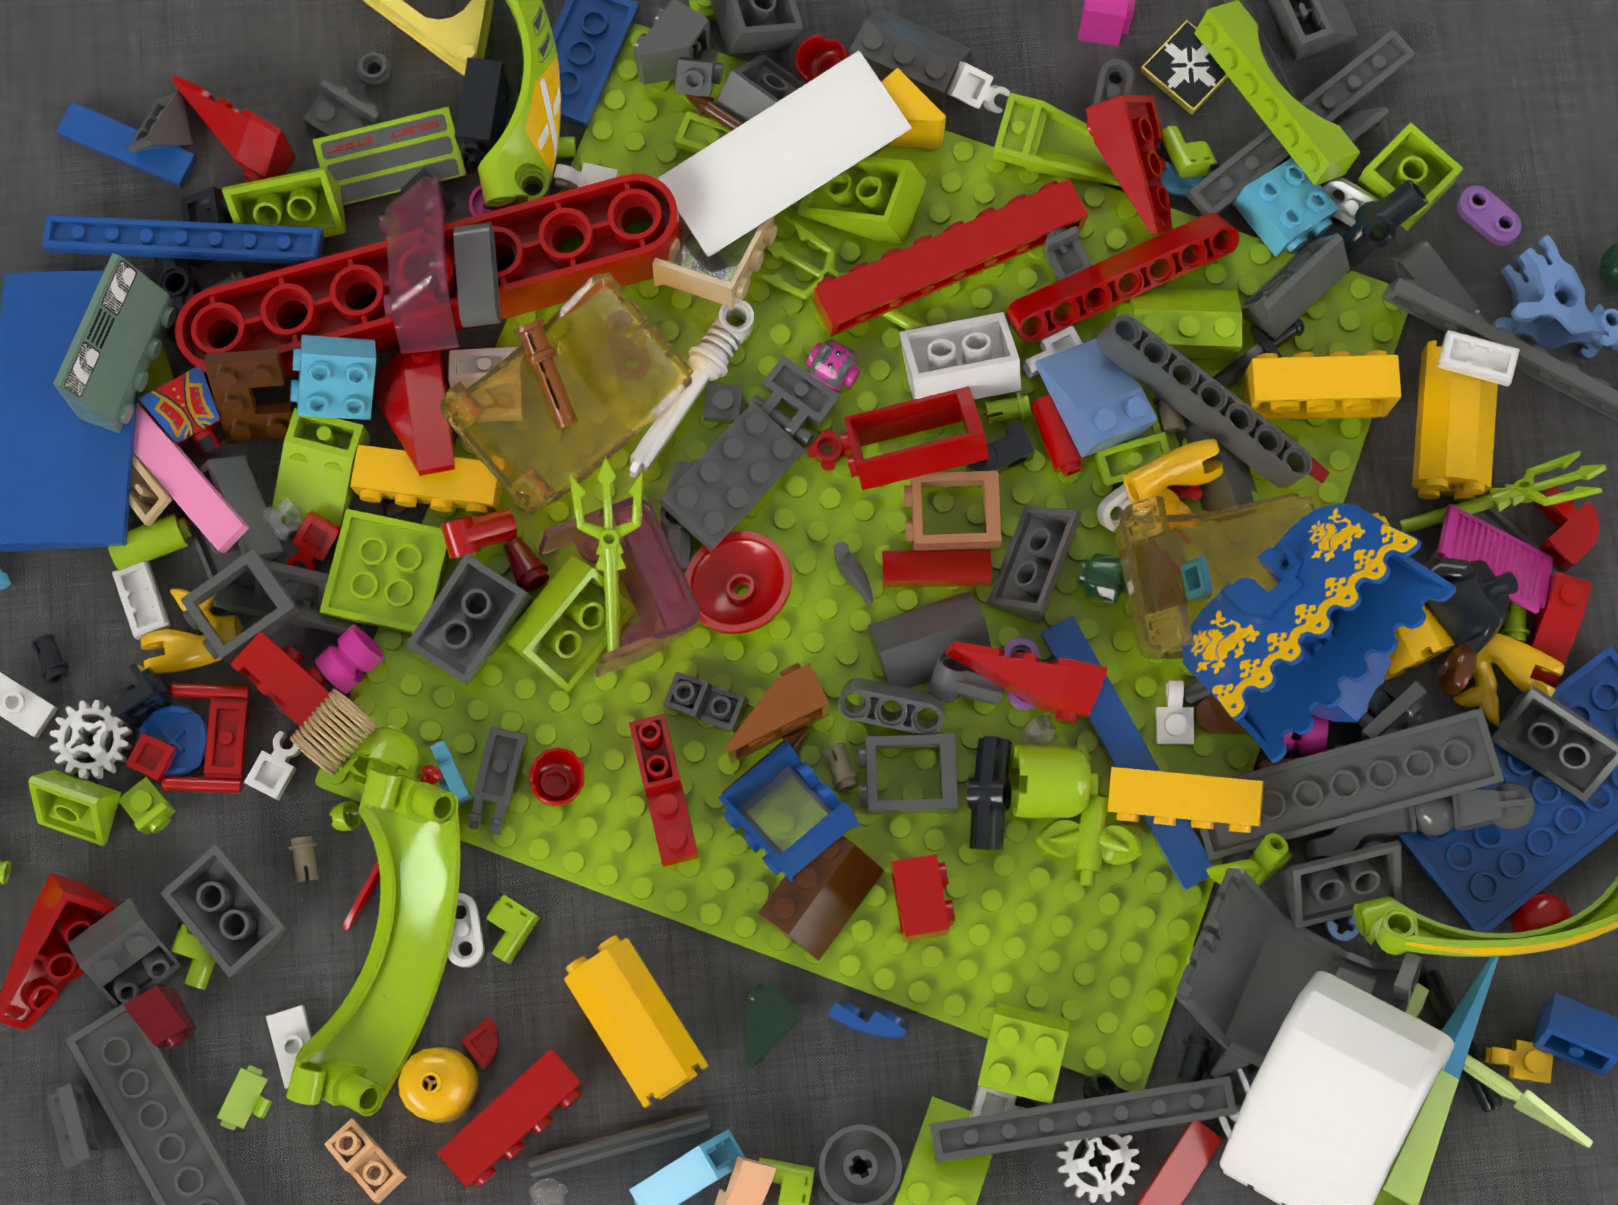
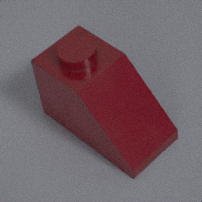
[124,985,197,1049]

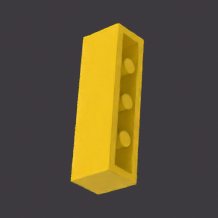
[350,445,505,516]
[1108,767,1264,833]

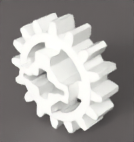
[50,700,133,780]
[1056,1134,1140,1203]

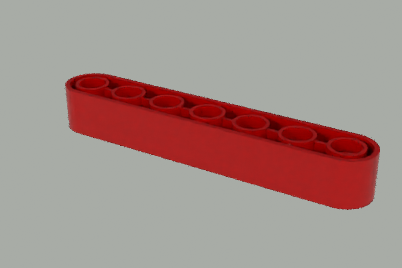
[175,173,683,379]

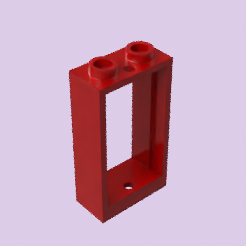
[840,386,989,491]

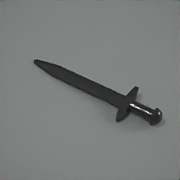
[1182,318,1305,418]

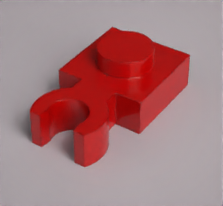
[286,510,341,571]

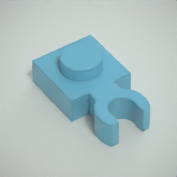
[430,740,473,806]

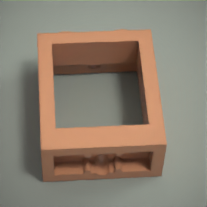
[904,471,1002,551]

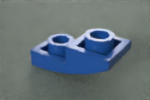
[828,1001,907,1039]

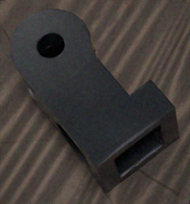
[965,419,1035,474]

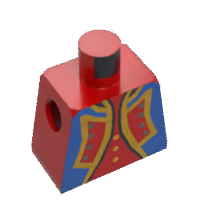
[140,367,222,457]

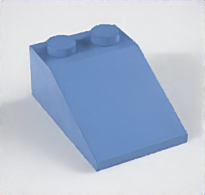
[1035,338,1158,458]

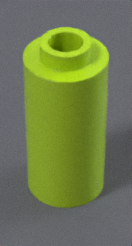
[108,513,193,571]

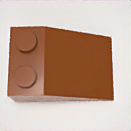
[725,663,829,764]

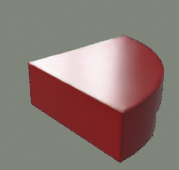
[460,1017,499,1070]

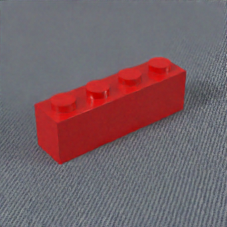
[437,1049,584,1188]

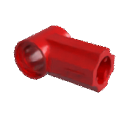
[440,508,517,559]

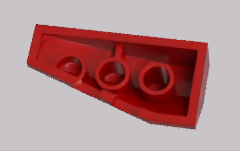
[172,75,296,182]
[1085,95,1173,235]
[376,340,455,476]
[945,642,1108,723]
[0,873,119,1030]

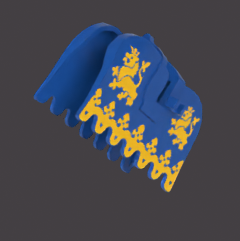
[1182,503,1457,763]

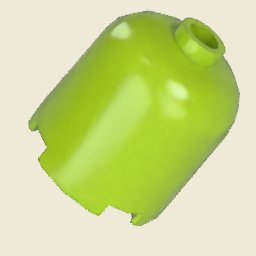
[1011,744,1098,818]

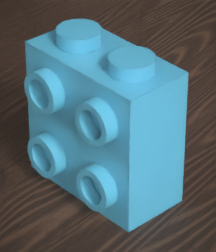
[1233,158,1339,257]
[290,335,376,420]

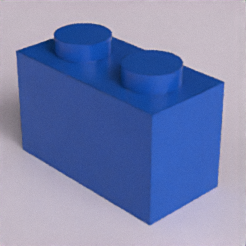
[1533,992,1618,1077]

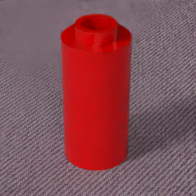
[1030,394,1088,476]

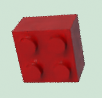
[890,854,955,943]

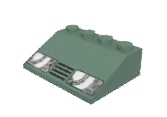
[53,253,177,433]

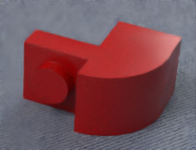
[1533,487,1600,572]

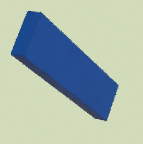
[56,102,197,188]

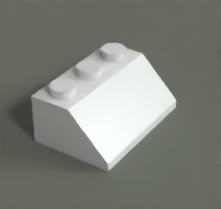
[899,312,1021,400]

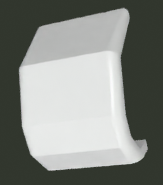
[1220,971,1454,1205]

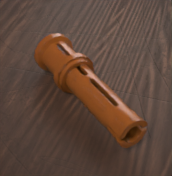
[514,318,579,429]

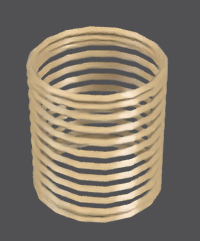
[290,689,377,775]

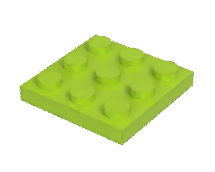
[319,509,448,634]

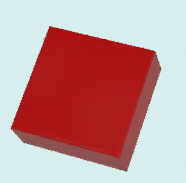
[125,733,178,782]

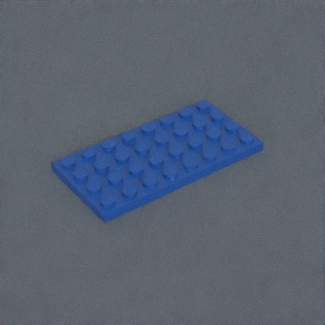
[1394,645,1618,933]

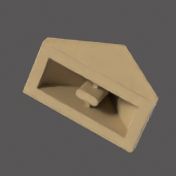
[129,454,173,527]

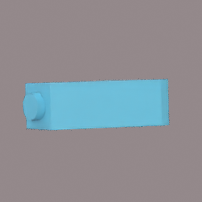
[629,1129,746,1205]

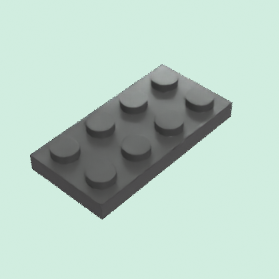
[658,402,806,552]

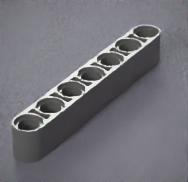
[1097,314,1313,488]

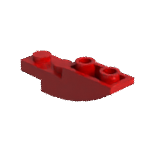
[629,714,699,867]

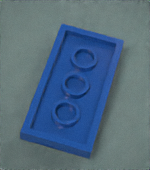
[553,0,640,129]

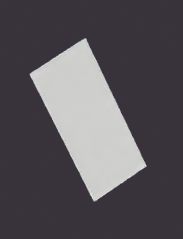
[658,51,911,257]

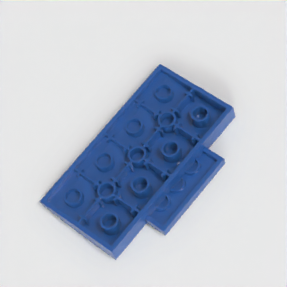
[0,271,147,552]

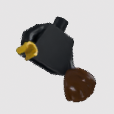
[1426,557,1518,696]

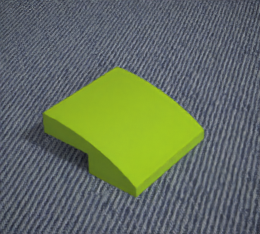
[1093,399,1170,486]

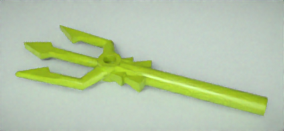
[756,219,928,330]
[1399,451,1607,533]
[569,455,644,662]

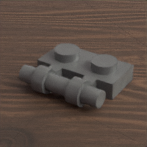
[748,356,841,446]

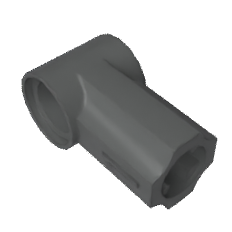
[928,653,1004,706]

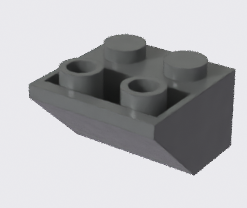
[633,0,712,85]
[1267,0,1359,62]
[68,898,182,1007]

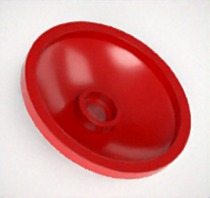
[684,531,792,634]

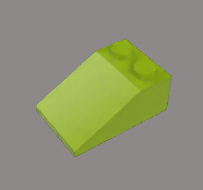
[797,156,927,244]
[893,1096,993,1205]

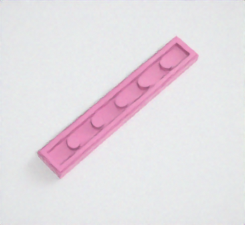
[133,400,249,554]

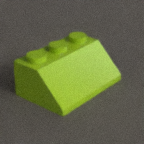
[1130,288,1242,360]
[503,556,637,693]

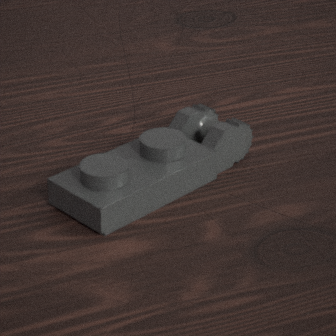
[469,727,528,835]

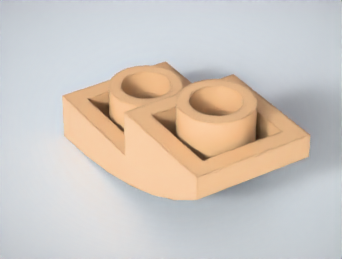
[324,1118,406,1204]
[714,1156,776,1205]

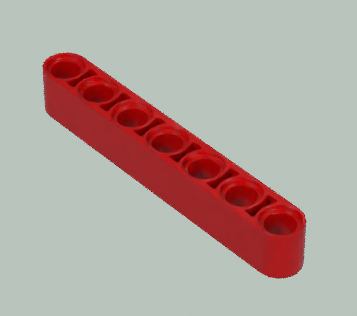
[1005,213,1239,342]

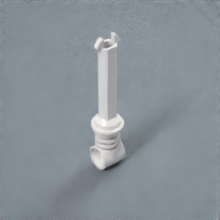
[629,299,754,479]

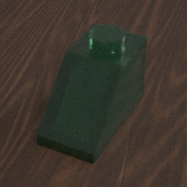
[744,982,803,1070]

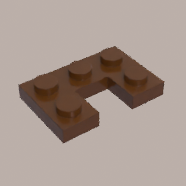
[204,349,294,443]

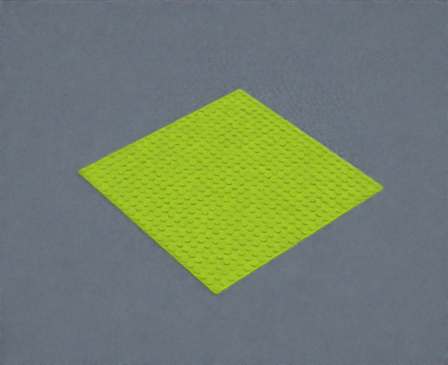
[315,23,1408,1092]

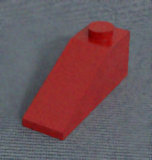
[1528,572,1592,688]

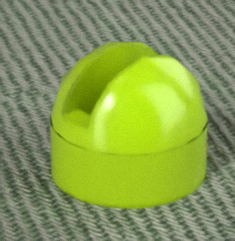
[329,801,362,831]

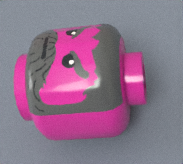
[806,339,861,392]

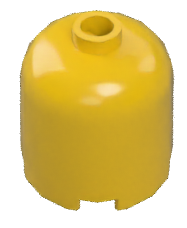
[398,1047,479,1123]

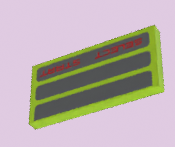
[313,106,467,206]

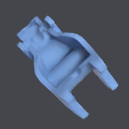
[1492,235,1618,360]

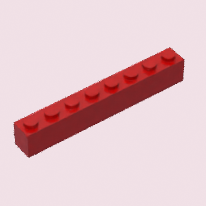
[812,179,1088,337]

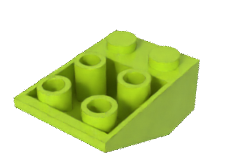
[270,408,371,527]

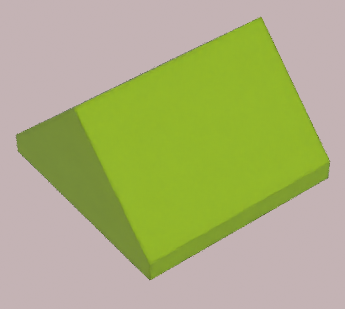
[28,769,121,846]

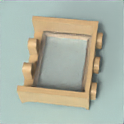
[652,215,778,311]

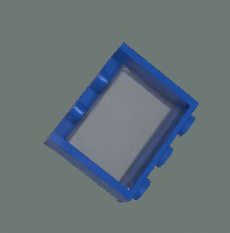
[718,741,860,883]

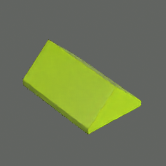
[222,167,346,238]

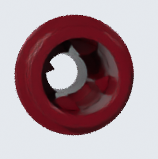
[503,537,550,592]

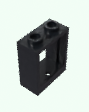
[454,57,511,168]

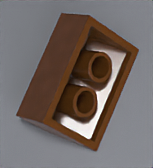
[758,835,884,961]

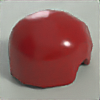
[795,34,850,83]
[529,747,585,807]
[1511,892,1573,933]

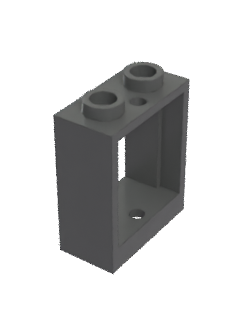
[180,548,302,664]
[859,734,958,815]

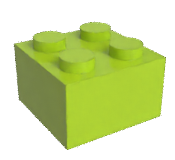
[1356,122,1464,231]
[977,1002,1070,1104]

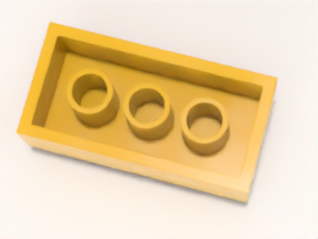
[1241,350,1401,420]

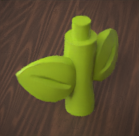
[1036,795,1142,887]
[1206,833,1293,886]

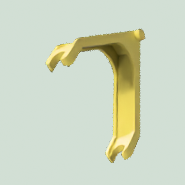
[362,0,495,76]

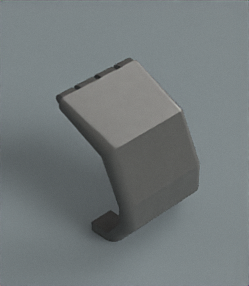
[1176,868,1422,1068]

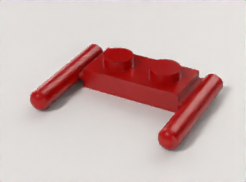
[161,683,251,794]

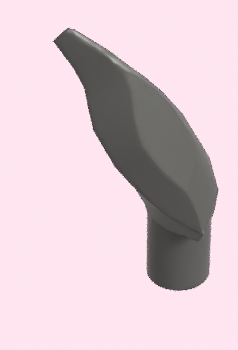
[834,542,873,606]

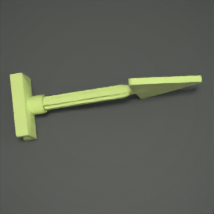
[1406,983,1593,1148]

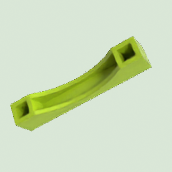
[1194,0,1360,186]

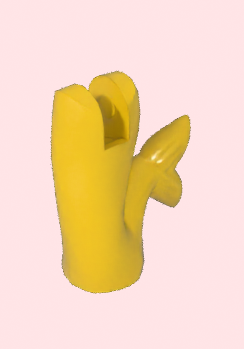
[1123,438,1223,534]
[141,588,243,674]
[1453,633,1565,726]

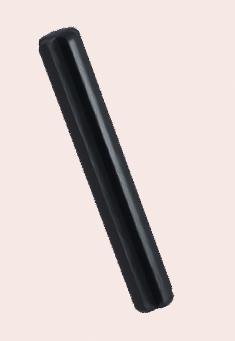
[1419,970,1503,1112]

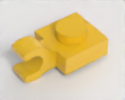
[1484,1040,1553,1084]

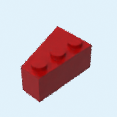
[230,631,354,746]

